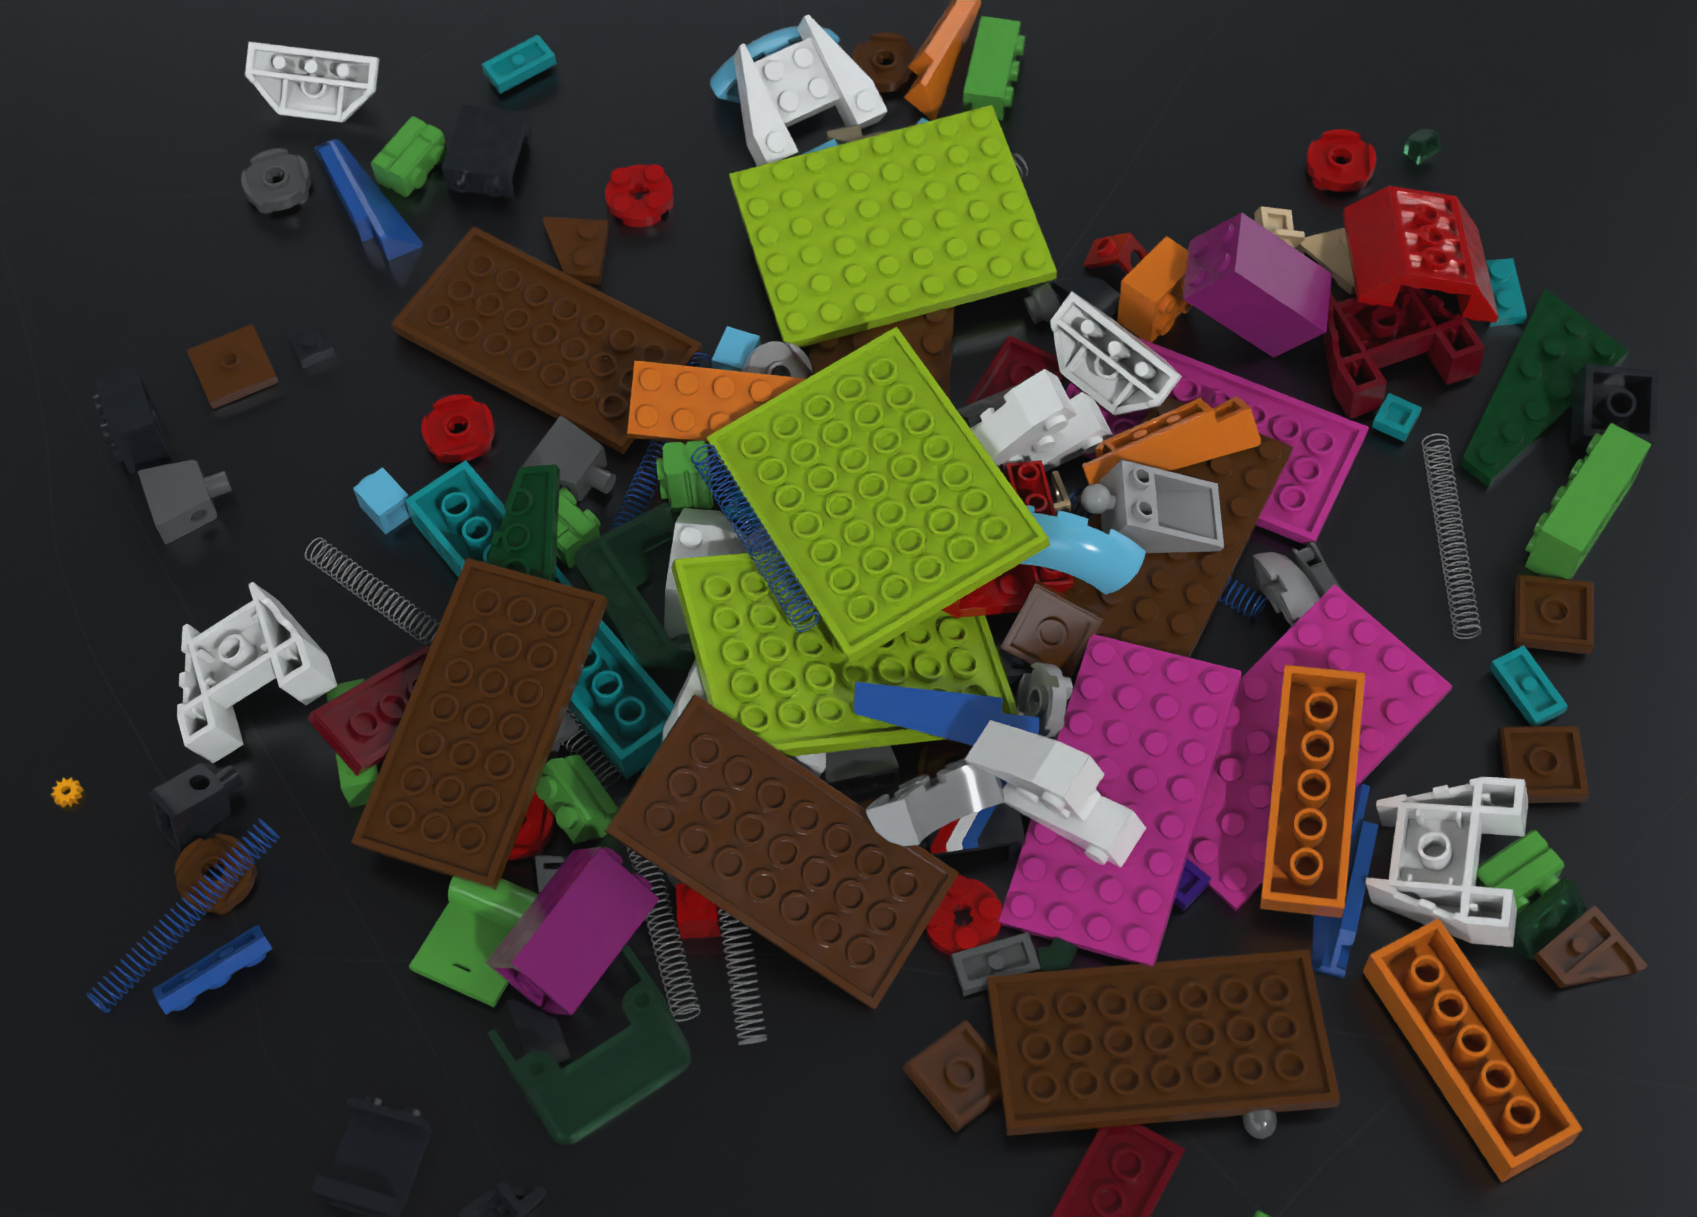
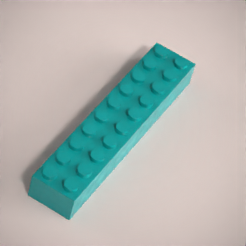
[405,460,674,780]

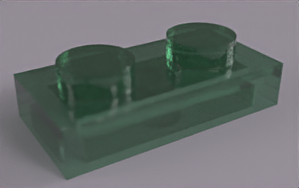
[1514,878,1587,960]

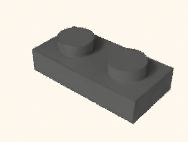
[951,932,1041,996]

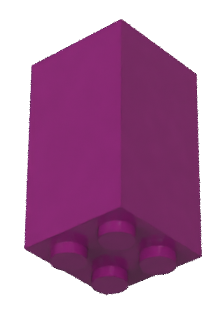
[1183,212,1332,358]
[486,847,659,1015]

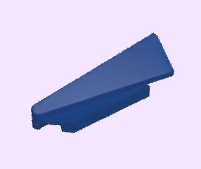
[314,139,423,261]
[853,682,1039,746]
[1312,784,1378,978]

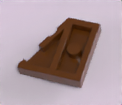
[543,216,610,284]
[1533,905,1648,988]

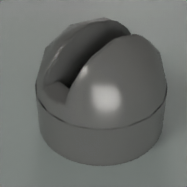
[1242,1110,1277,1139]

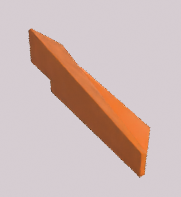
[904,0,981,120]
[1082,396,1261,485]

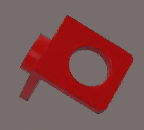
[1083,232,1149,274]

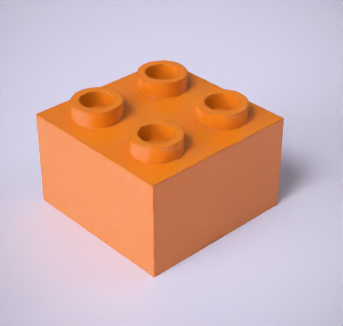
[1117,236,1193,343]

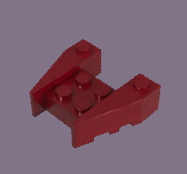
[1323,285,1485,419]

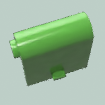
[409,877,539,1007]

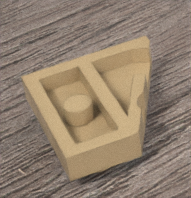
[1296,228,1356,294]

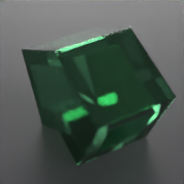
[1403,128,1442,165]
[1037,936,1078,972]

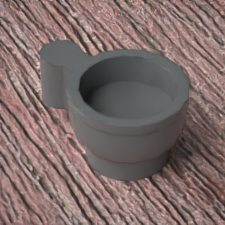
[1024,282,1061,324]

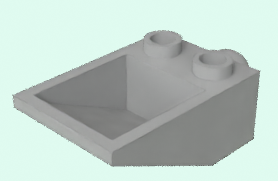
[1081,460,1224,553]

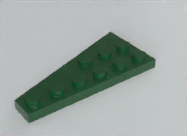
[1460,289,1629,487]
[484,464,560,582]

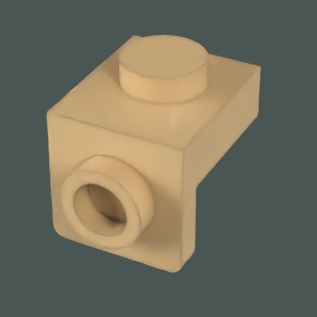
[1254,206,1305,248]

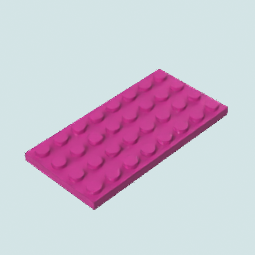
[1066,337,1369,545]
[1187,584,1453,911]
[998,634,1242,967]

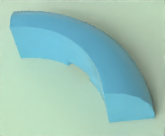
[710,26,840,103]
[1020,506,1146,595]

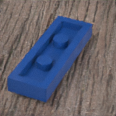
[152,924,273,1014]

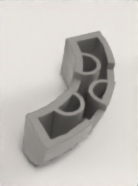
[1252,552,1320,627]
[866,758,1004,846]

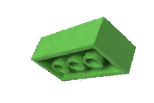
[1525,423,1651,580]

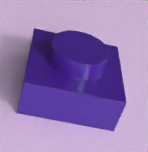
[1174,858,1211,911]

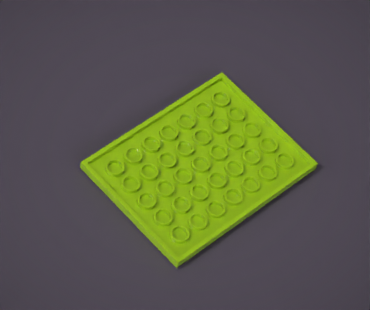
[729,105,1057,348]
[706,327,1051,663]
[671,551,1019,757]

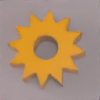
[51,777,84,808]

